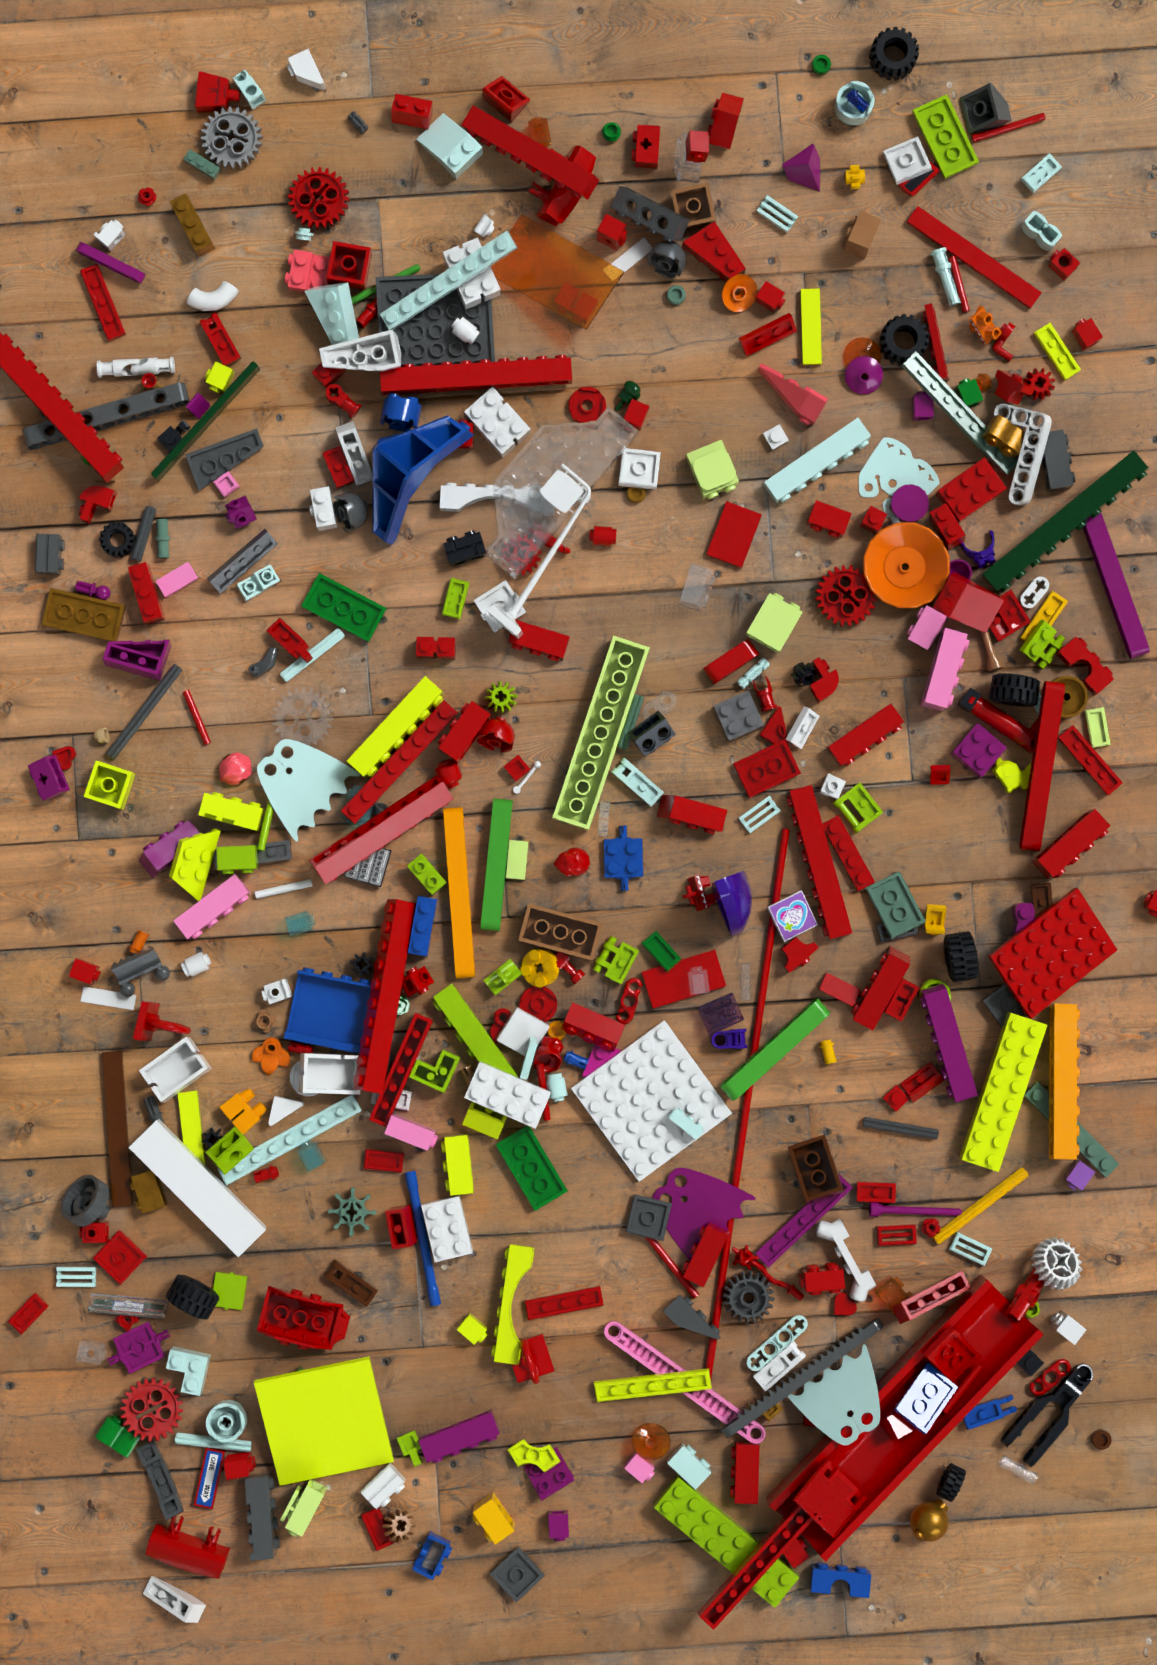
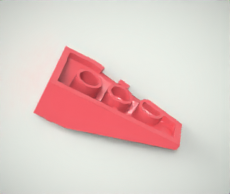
[758,363,828,426]

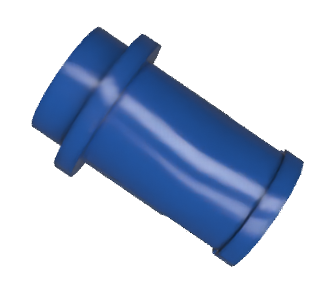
[563,1050,589,1070]

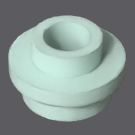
[294,228,314,241]

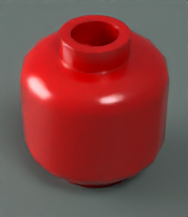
[435,759,462,789]

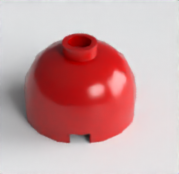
[476,717,515,752]

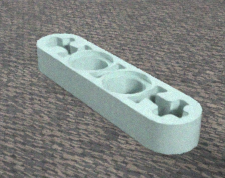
[746,1314,808,1371]

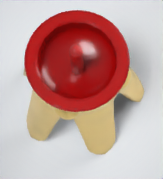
[141,373,162,391]

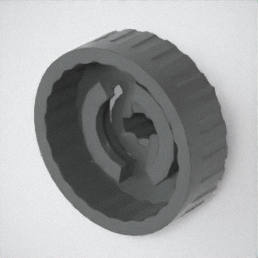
[61,1175,110,1227]

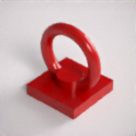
[133,1001,191,1041]
[512,1333,555,1384]

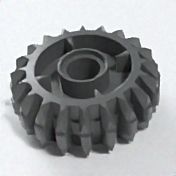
[722,1270,775,1324]

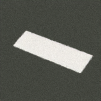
[603,238,652,282]
[81,986,136,1010]

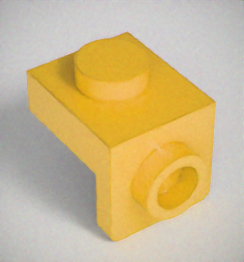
[924,904,946,936]

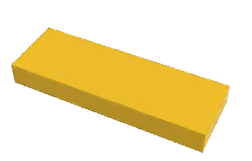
[1020,591,1068,642]

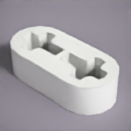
[1019,577,1049,609]

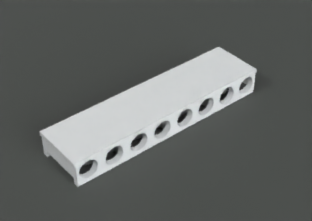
[129,1119,266,1257]

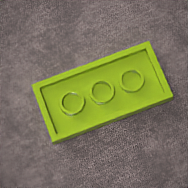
[912,94,979,179]

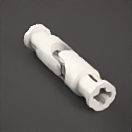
[97,356,175,378]

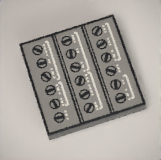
[344,848,392,887]

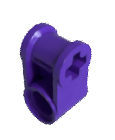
[710,1029,748,1049]

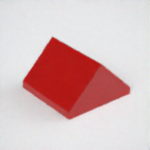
[482,76,530,122]

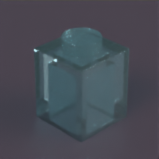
[285,911,316,936]
[297,1140,327,1172]

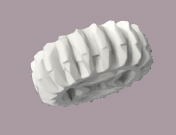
[1031,1237,1082,1290]

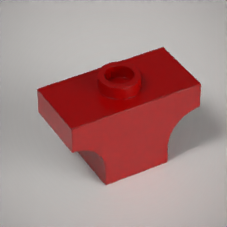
[994,370,1035,405]
[781,937,819,973]

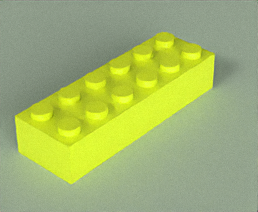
[347,676,444,779]

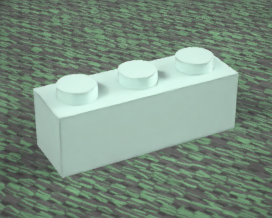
[668,1108,704,1140]

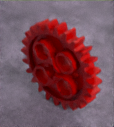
[288,167,350,230]
[815,565,877,627]
[119,1378,184,1442]

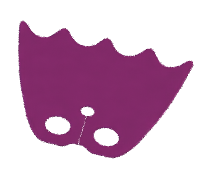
[652,1168,756,1261]

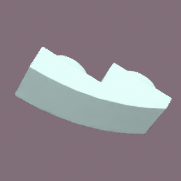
[236,564,280,602]

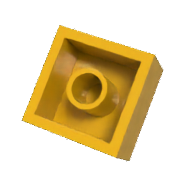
[472,1492,515,1545]

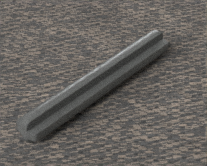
[863,1117,939,1140]

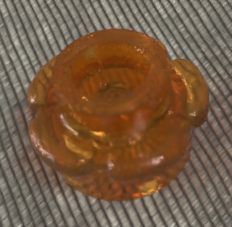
[976,373,992,391]

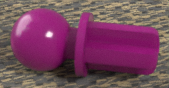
[75,581,111,600]

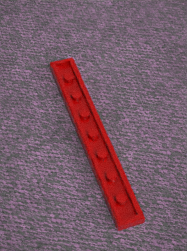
[906,206,1042,309]

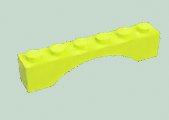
[492,1244,535,1365]

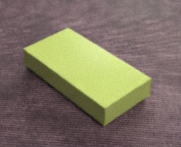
[1084,707,1111,748]
[506,840,529,880]

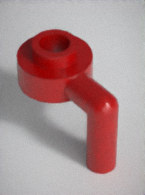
[992,322,1016,362]

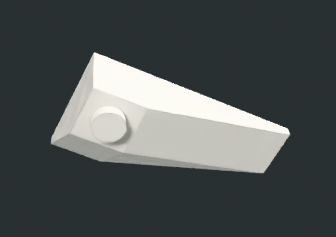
[319,329,401,372]

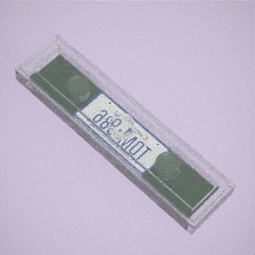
[88,1293,168,1319]

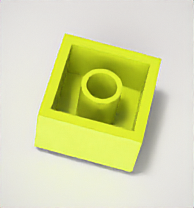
[84,760,136,810]

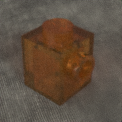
[528,117,551,147]

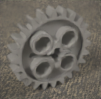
[201,106,263,170]

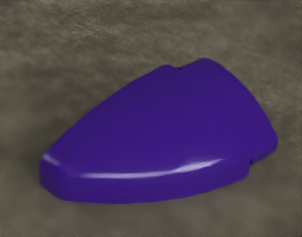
[711,871,752,937]

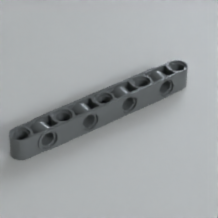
[22,382,190,450]

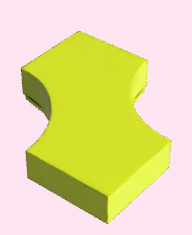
[508,1439,561,1472]

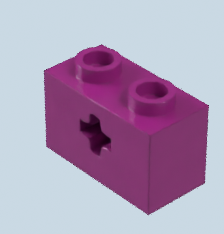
[28,755,70,801]

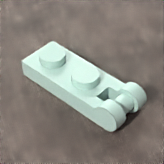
[611,758,664,807]

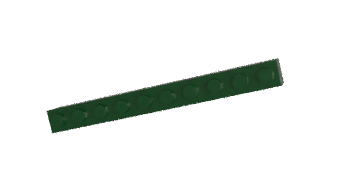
[983,450,1149,593]

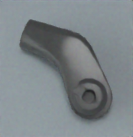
[248,647,278,677]

